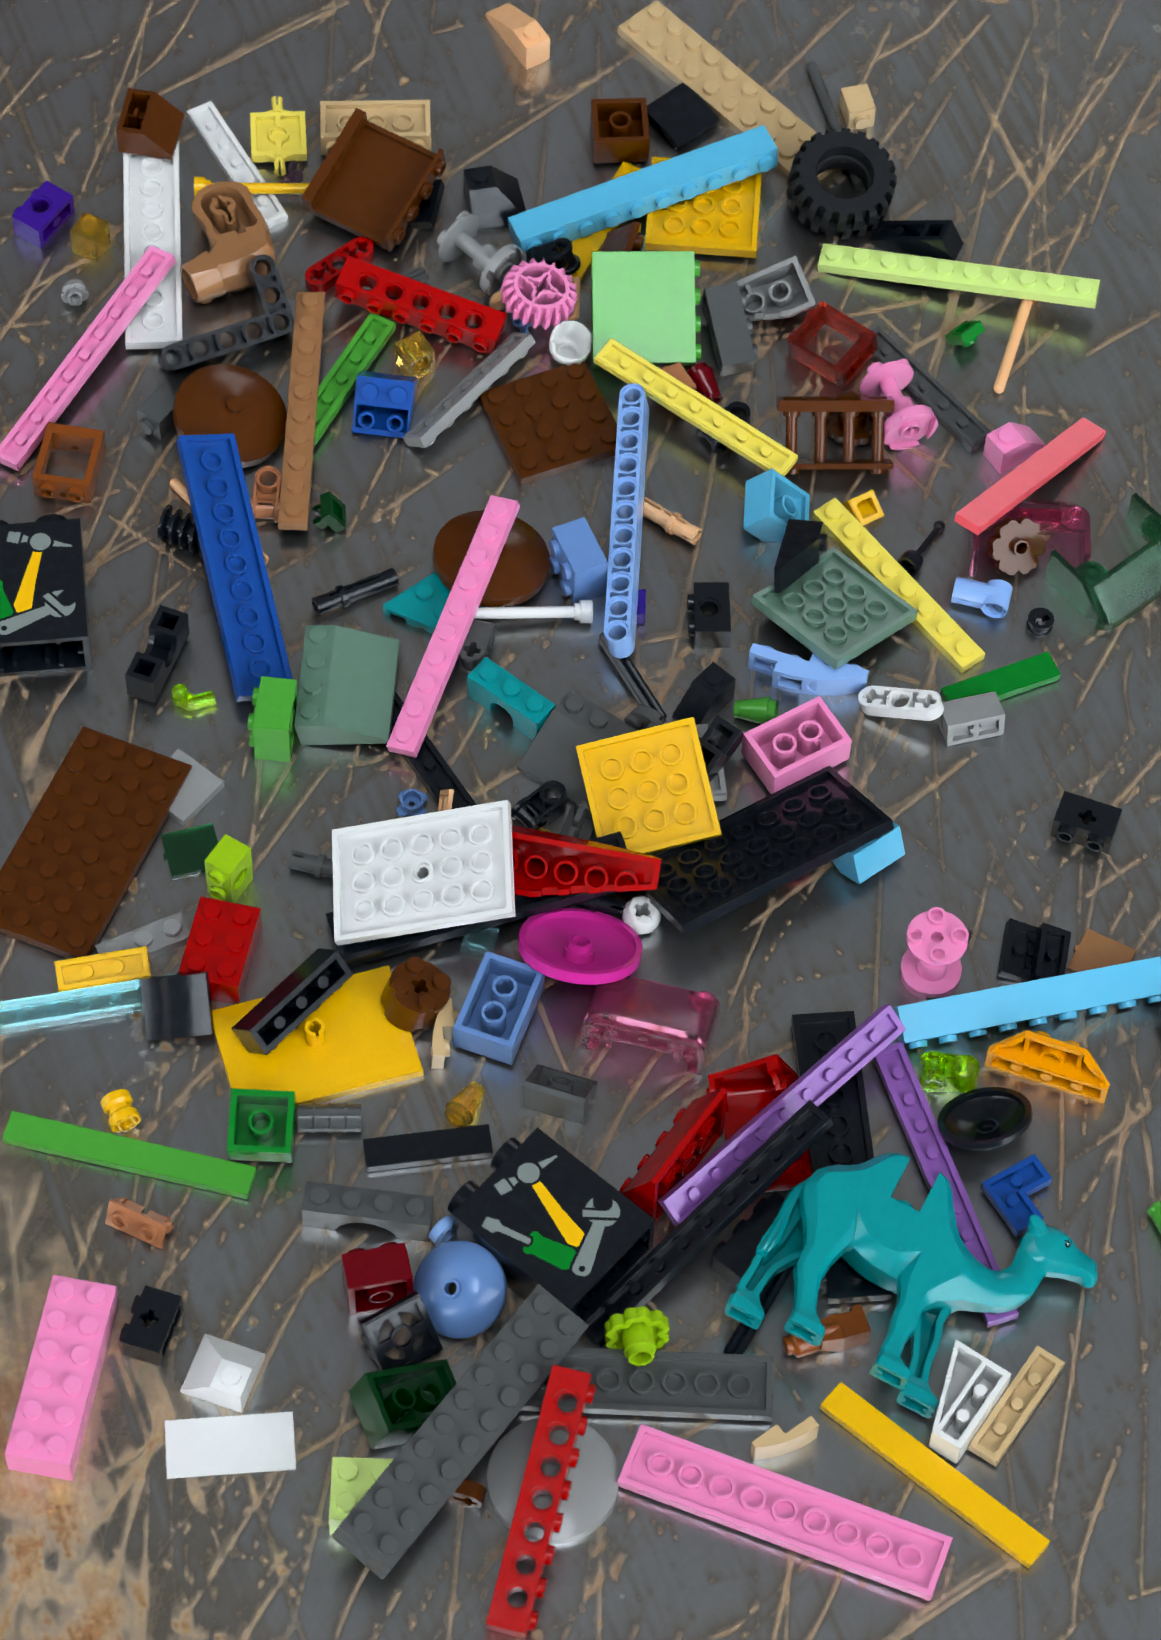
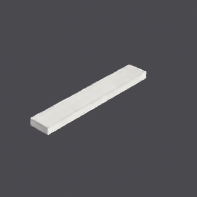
[187,101,288,228]

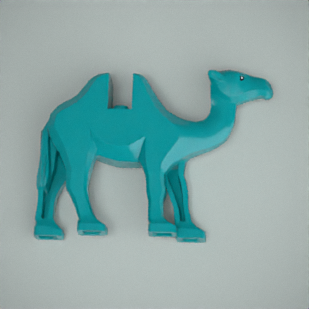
[724,1153,1098,1418]

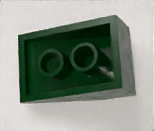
[348,1359,456,1450]

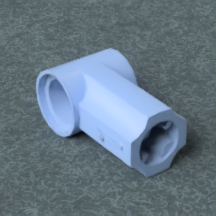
[951,577,1013,618]

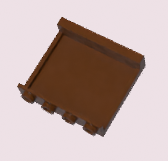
[301,108,447,252]

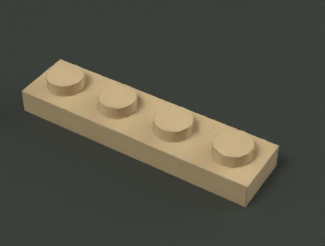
[968,1345,1065,1467]

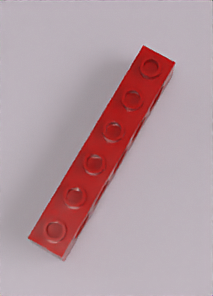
[335,256,507,354]

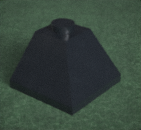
[463,165,526,233]

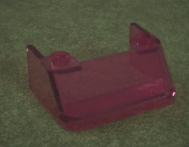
[968,500,1091,581]

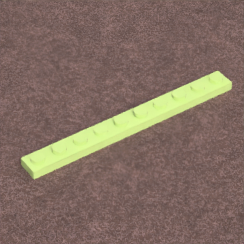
[818,243,1100,309]

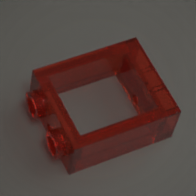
[787,301,878,389]

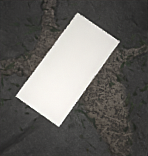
[165,1411,296,1479]

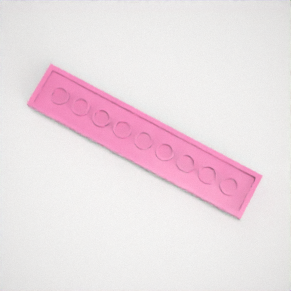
[617,1424,953,1601]

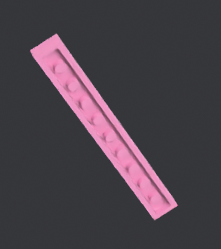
[0,245,176,471]
[386,495,520,758]

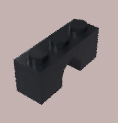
[125,605,190,703]

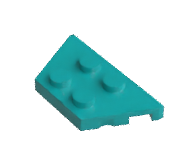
[382,571,486,634]

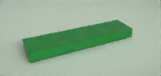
[940,652,1061,702]

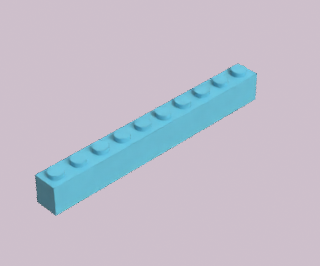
[508,125,778,252]
[893,956,1161,1050]

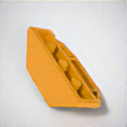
[984,1030,1110,1104]

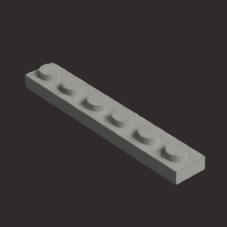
[402,332,536,448]

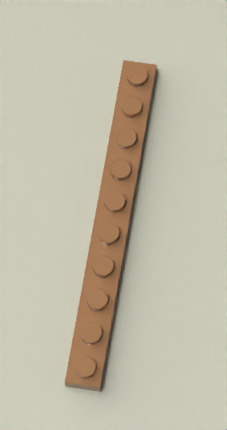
[278,291,325,531]

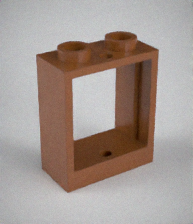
[32,422,106,503]

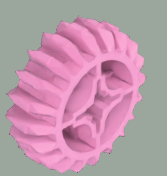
[501,258,577,330]

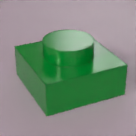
[945,321,985,347]

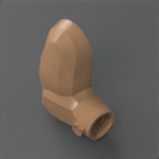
[180,181,276,304]

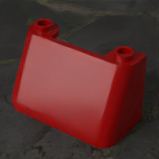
[706,1054,812,1192]

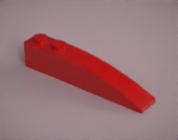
[512,825,662,897]

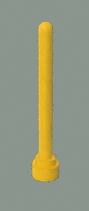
[194,176,310,197]

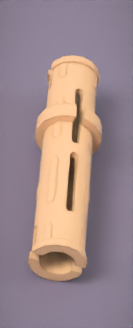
[643,496,703,545]

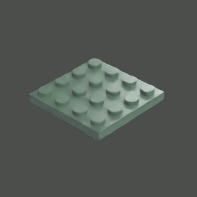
[751,547,918,670]

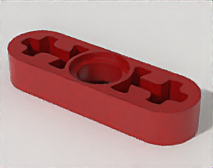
[305,237,374,292]

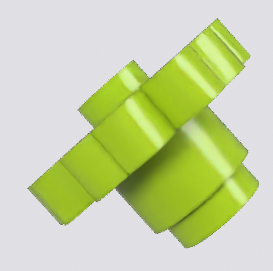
[604,1306,670,1366]

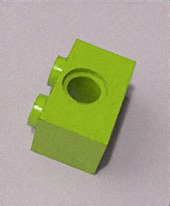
[204,834,253,903]

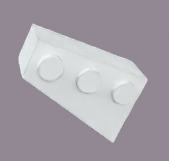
[929,1340,1012,1464]

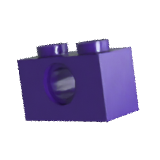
[12,180,75,249]

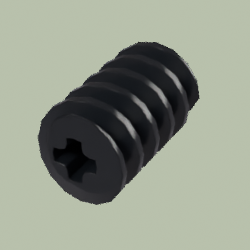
[157,504,203,558]

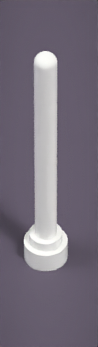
[474,600,593,623]

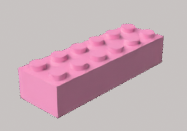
[5,1275,119,1481]

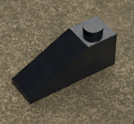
[870,220,964,261]
[774,519,828,593]

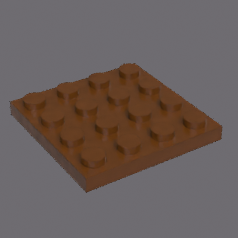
[478,361,617,486]

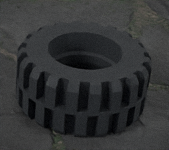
[787,128,897,239]

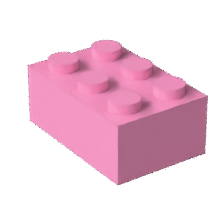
[741,696,852,794]

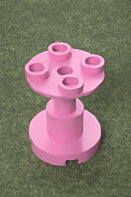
[859,359,938,451]
[900,907,969,1000]

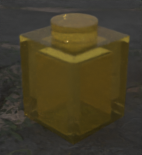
[70,211,111,263]

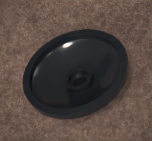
[938,1087,1033,1151]

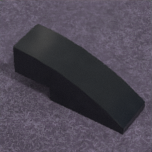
[699,715,743,782]

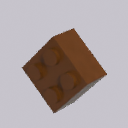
[590,98,650,163]

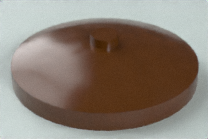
[172,364,287,468]
[432,510,550,607]

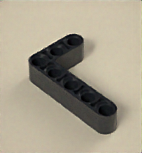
[158,254,294,372]

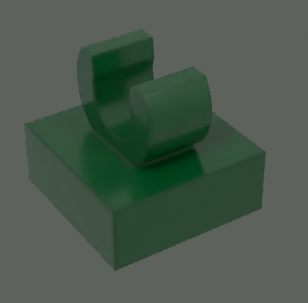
[312,491,346,533]

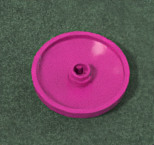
[518,908,642,985]

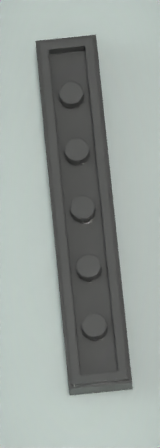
[857,326,991,453]

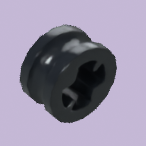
[1026,607,1054,637]

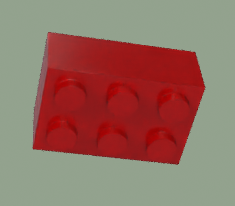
[178,896,262,1005]

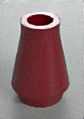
[687,362,723,404]

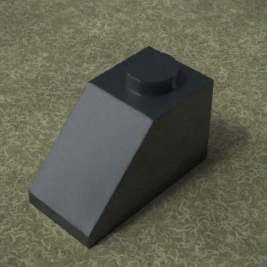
[672,662,736,725]

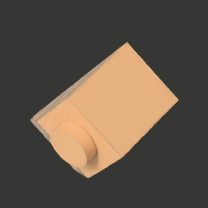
[485,3,550,70]

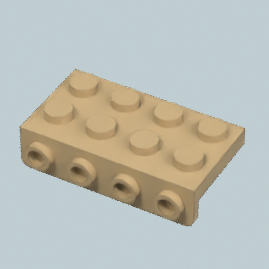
[320,100,431,155]

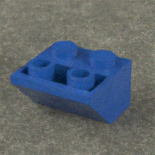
[352,371,418,438]

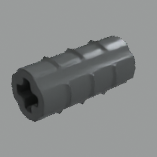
[298,1102,361,1134]

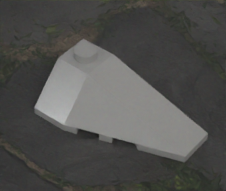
[695,256,817,327]

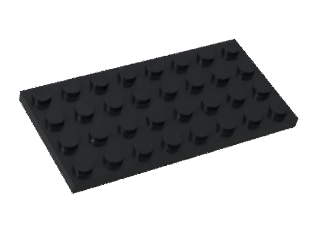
[639,766,894,935]

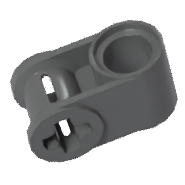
[459,619,496,676]

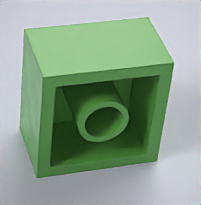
[248,676,298,763]

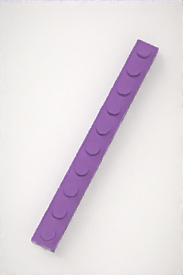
[658,1004,906,1226]
[873,1041,1018,1328]

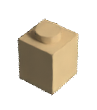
[839,83,876,130]

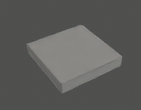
[169,749,224,826]

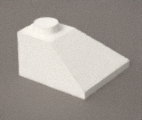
[181,1334,266,1413]

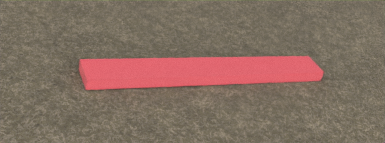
[954,417,1106,535]

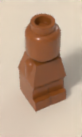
[782,1303,871,1358]

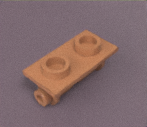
[105,1197,174,1249]

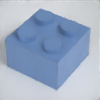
[548,517,608,604]

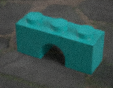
[467,657,556,741]

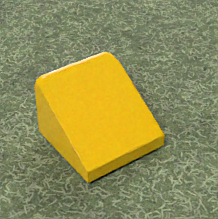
[842,489,885,526]

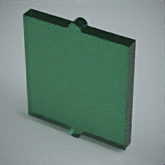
[161,823,219,880]

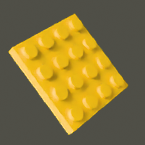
[645,156,762,258]
[576,717,722,854]

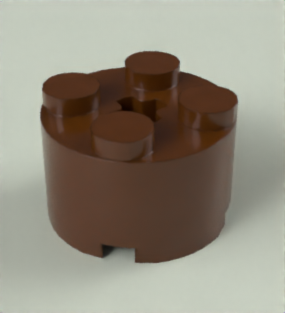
[380,957,451,1032]

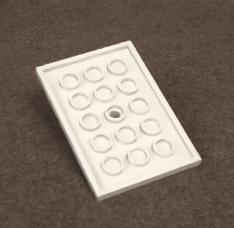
[332,800,516,946]

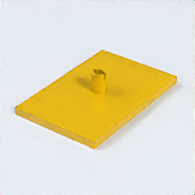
[212,965,423,1109]

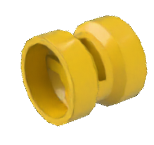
[100,1089,141,1133]

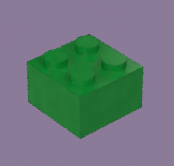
[227,1088,297,1163]

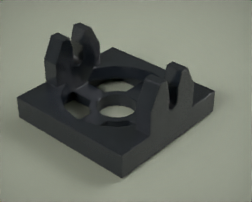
[359,1291,443,1370]

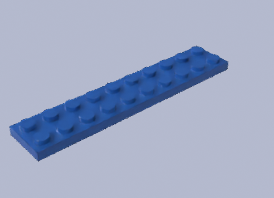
[176,433,293,702]

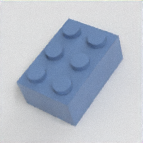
[453,951,545,1065]

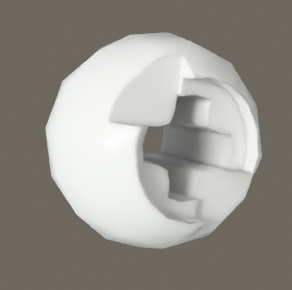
[622,896,661,935]

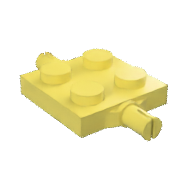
[250,96,307,176]

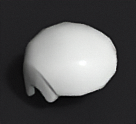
[549,320,593,366]

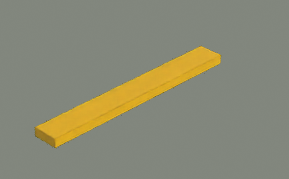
[820,1382,1050,1569]

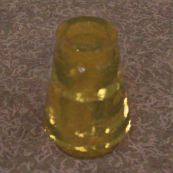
[444,1082,486,1128]

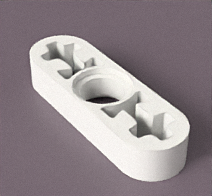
[858,686,944,721]

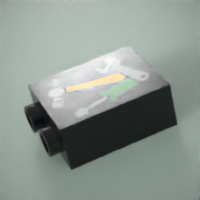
[0,514,92,677]
[448,1127,655,1318]

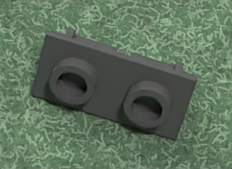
[560,800,595,840]

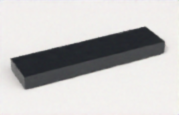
[363,1124,493,1172]

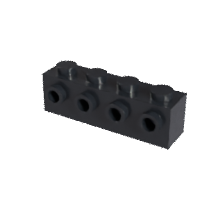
[231,948,353,1055]

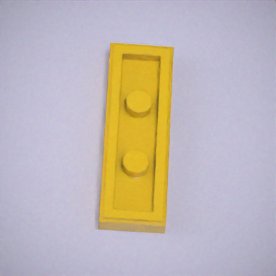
[54,946,152,992]

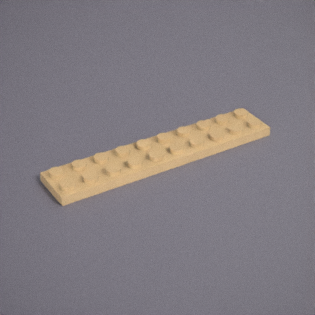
[617,0,836,182]

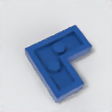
[981,1154,1052,1237]

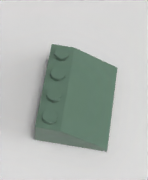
[294,625,400,745]

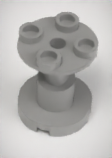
[437,210,526,296]

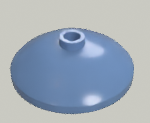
[413,1241,507,1339]

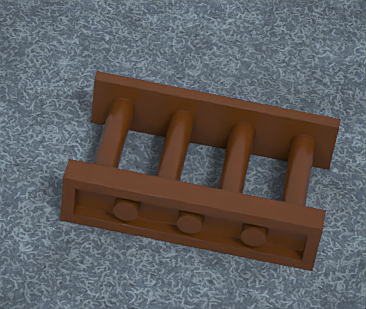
[776,396,894,474]

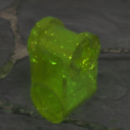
[919,1051,980,1094]

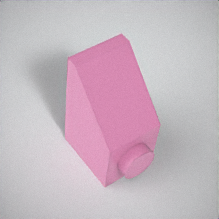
[983,422,1045,474]

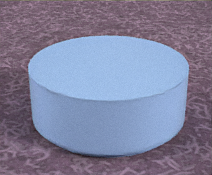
[428,1215,452,1246]

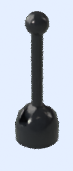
[897,521,945,576]

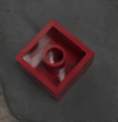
[341,1242,413,1317]

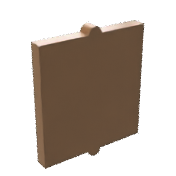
[1066,928,1137,973]

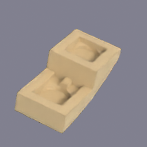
[750,1416,819,1460]

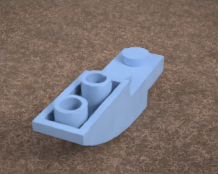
[747,643,869,696]

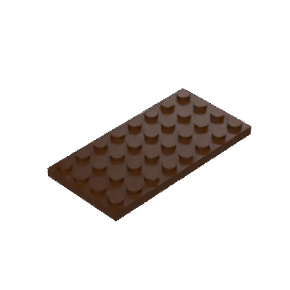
[0,726,192,959]

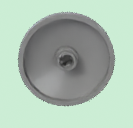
[487,1417,619,1545]

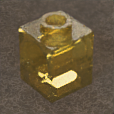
[395,331,435,379]

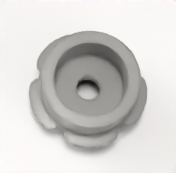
[61,279,89,306]

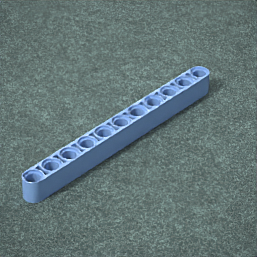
[604,383,649,659]

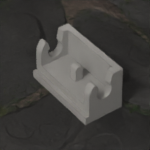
[938,691,1005,746]

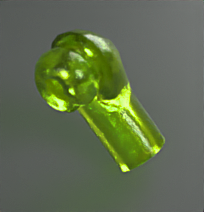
[171,684,216,711]

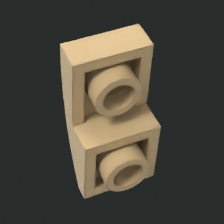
[430,998,459,1070]

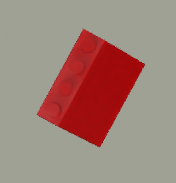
[619,1087,728,1223]

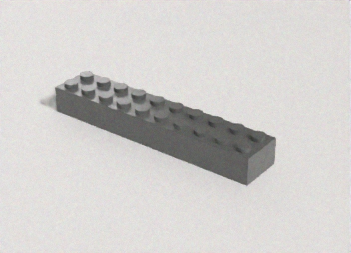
[331,1284,589,1580]

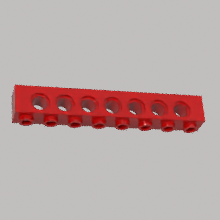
[486,1365,597,1639]

